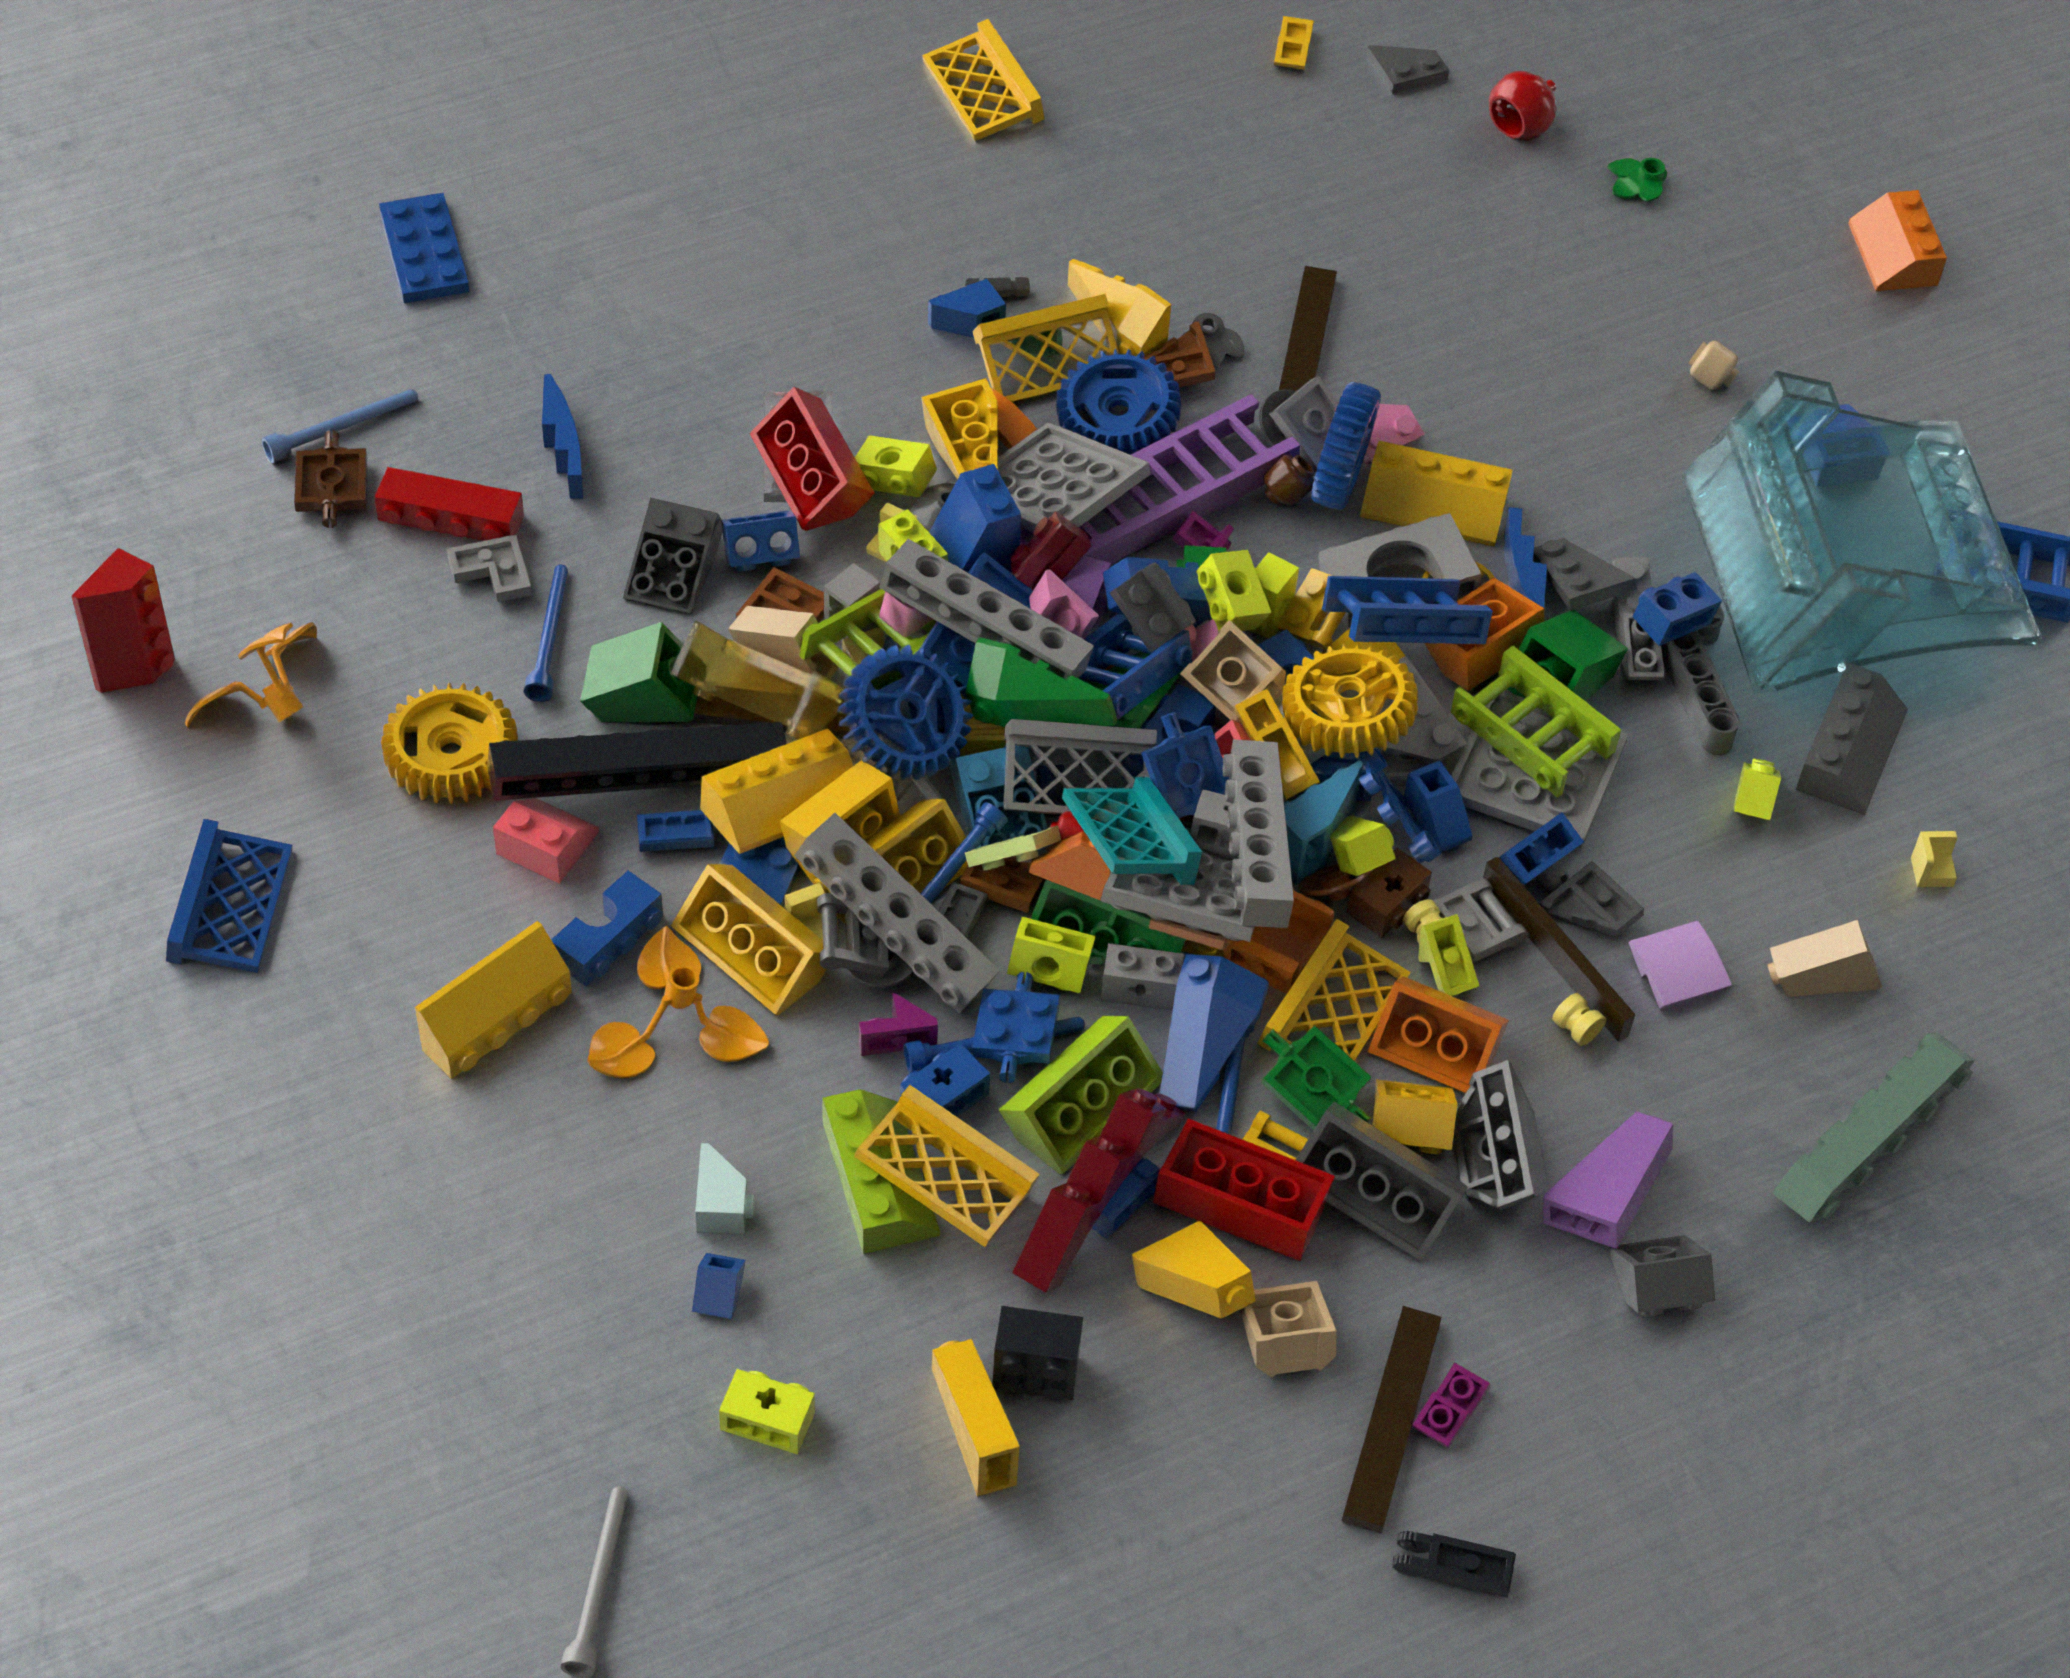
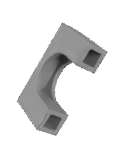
[1319,513,1481,631]

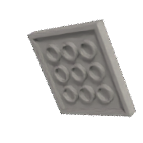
[998,422,1151,534]
[1452,691,1629,848]
[1101,832,1255,942]

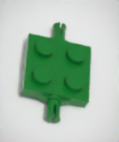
[1261,1025,1372,1131]

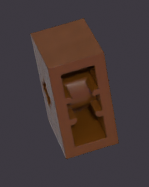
[1346,848,1432,938]

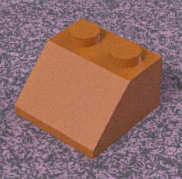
[1029,832,1112,900]

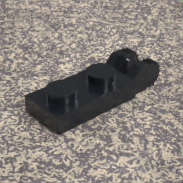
[1392,1530,1516,1598]

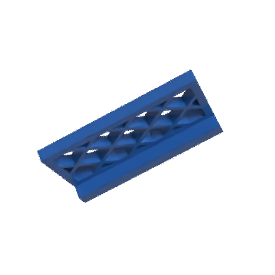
[166,819,293,973]

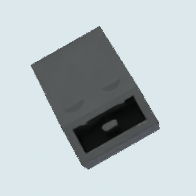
[623,497,722,614]

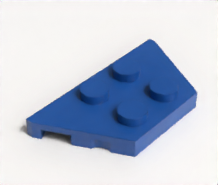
[721,837,801,907]

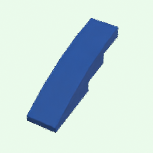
[542,374,584,499]
[1504,507,1547,608]

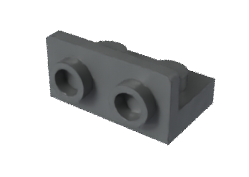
[1110,562,1196,652]

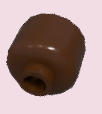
[1264,455,1315,506]

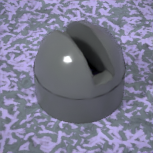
[1536,860,1569,892]

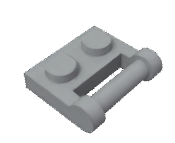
[1433,878,1529,963]

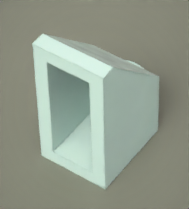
[695,1143,754,1234]

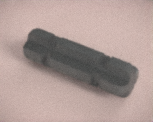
[965,277,1030,297]

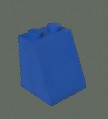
[929,464,1021,573]

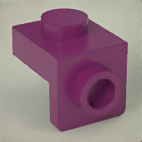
[1172,511,1234,551]

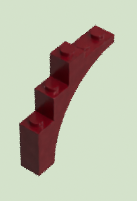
[1012,1088,1186,1293]

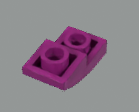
[1412,1362,1490,1448]

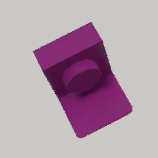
[859,993,938,1056]

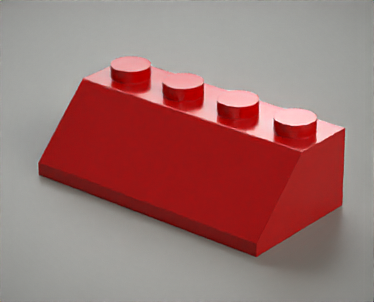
[749,387,875,531]
[71,548,175,693]
[1153,1118,1335,1261]

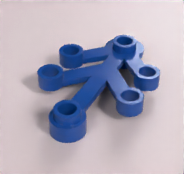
[1355,748,1441,864]

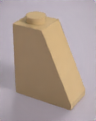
[728,606,839,691]
[1767,920,1882,997]

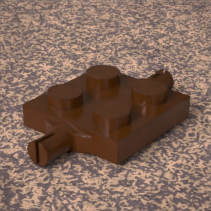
[294,430,368,528]

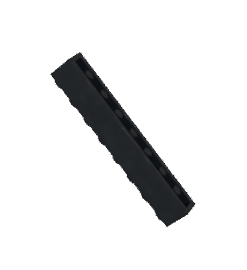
[487,722,787,801]

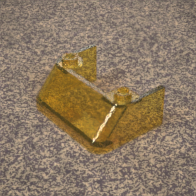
[670,620,845,740]

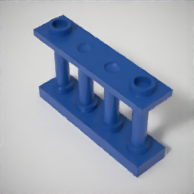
[1930,510,2070,623]
[1322,576,1492,644]
[1079,613,1193,719]

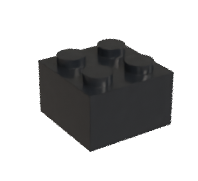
[992,1306,1083,1401]

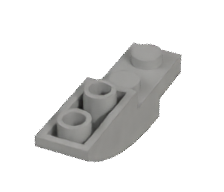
[1611,557,1664,680]

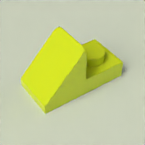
[1418,914,1479,996]

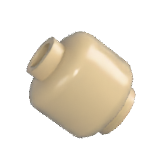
[1688,340,1739,390]

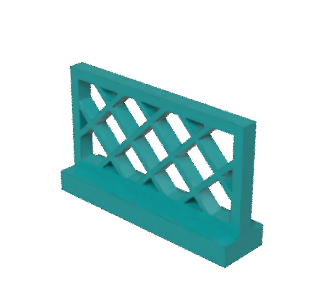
[1062,777,1202,885]

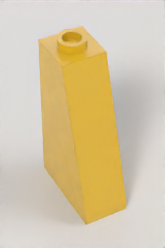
[932,1339,1020,1497]

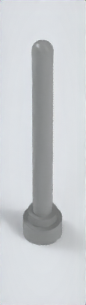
[560,1486,628,1678]

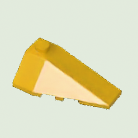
[1068,259,1171,357]
[921,378,998,480]

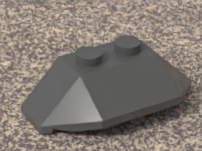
[1453,1060,1547,1210]

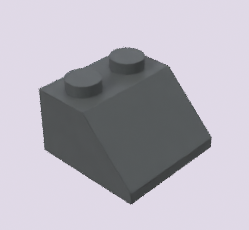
[1609,1235,1715,1316]

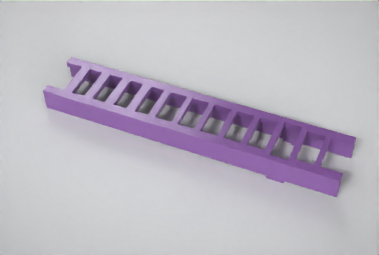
[921,394,1300,635]

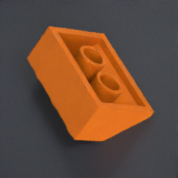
[1848,190,1947,291]
[1424,578,1545,691]
[1368,976,1509,1093]

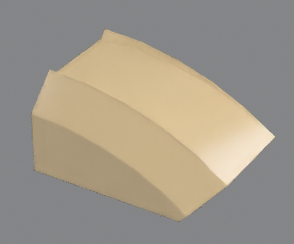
[1180,620,1286,724]
[1241,1281,1337,1378]

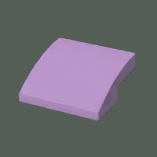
[1628,921,1732,1009]

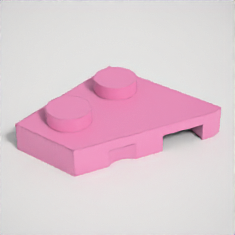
[1334,404,1425,466]

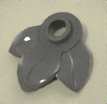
[1181,313,1244,371]

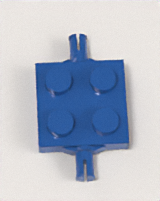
[1141,712,1229,818]
[972,972,1060,1083]

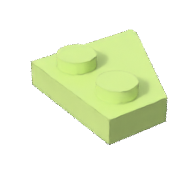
[965,826,1061,871]

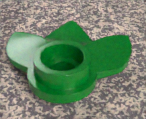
[1607,158,1667,202]

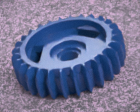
[1056,348,1182,455]
[1311,382,1381,510]
[837,645,973,781]

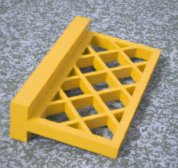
[922,19,1045,141]
[972,294,1119,403]
[1257,919,1411,1061]
[854,1085,1040,1247]

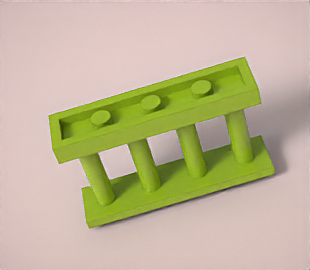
[799,589,936,690]
[1450,646,1621,798]

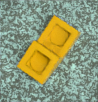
[1274,16,1314,70]

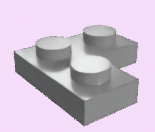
[447,535,532,602]

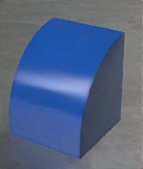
[692,1253,746,1319]

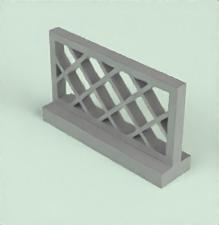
[1003,719,1157,820]

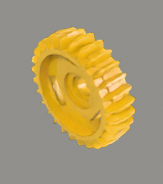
[1282,643,1418,759]
[381,682,518,805]

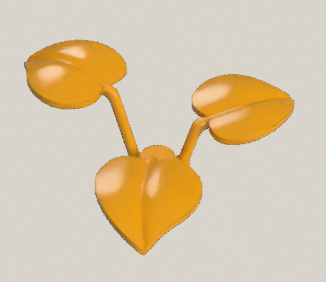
[185,622,317,728]
[587,926,769,1078]

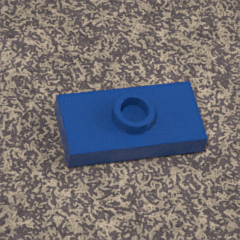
[637,810,714,852]

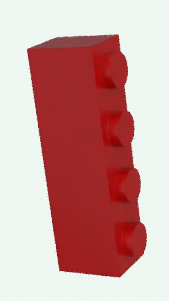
[374,467,524,541]

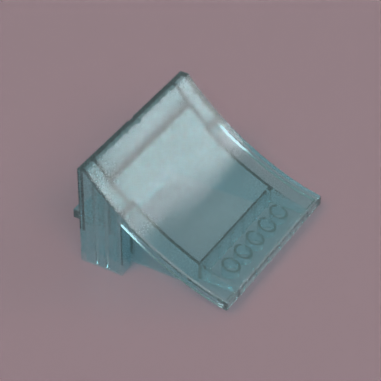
[1681,370,2042,694]

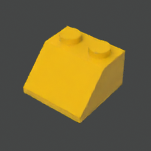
[1372,1079,1457,1154]

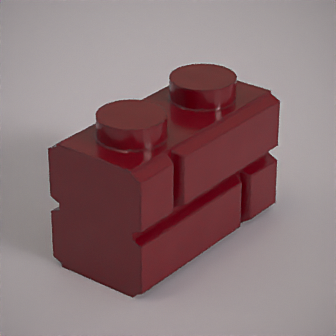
[1010,511,1092,590]

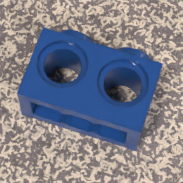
[721,510,800,571]
[1632,572,1722,646]

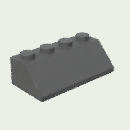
[1796,662,1908,815]
[1296,1102,1469,1262]

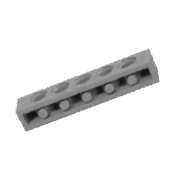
[880,539,1094,679]
[1223,739,1294,928]
[794,813,1000,1014]

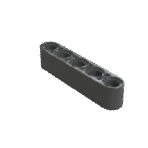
[1661,630,1740,755]

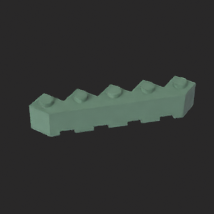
[1772,1032,1975,1223]

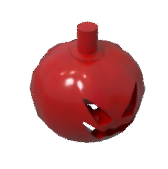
[1489,71,1557,141]

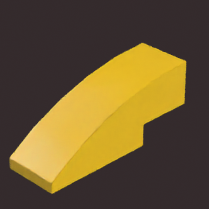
[1235,689,1320,800]

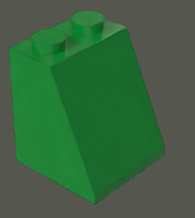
[1507,610,1628,701]
[580,622,703,722]

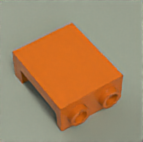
[1223,890,1334,994]

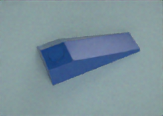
[1160,954,1269,1112]

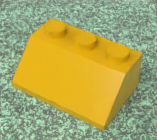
[780,760,900,885]

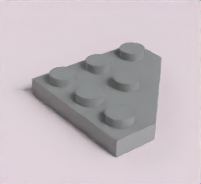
[1317,655,1467,764]

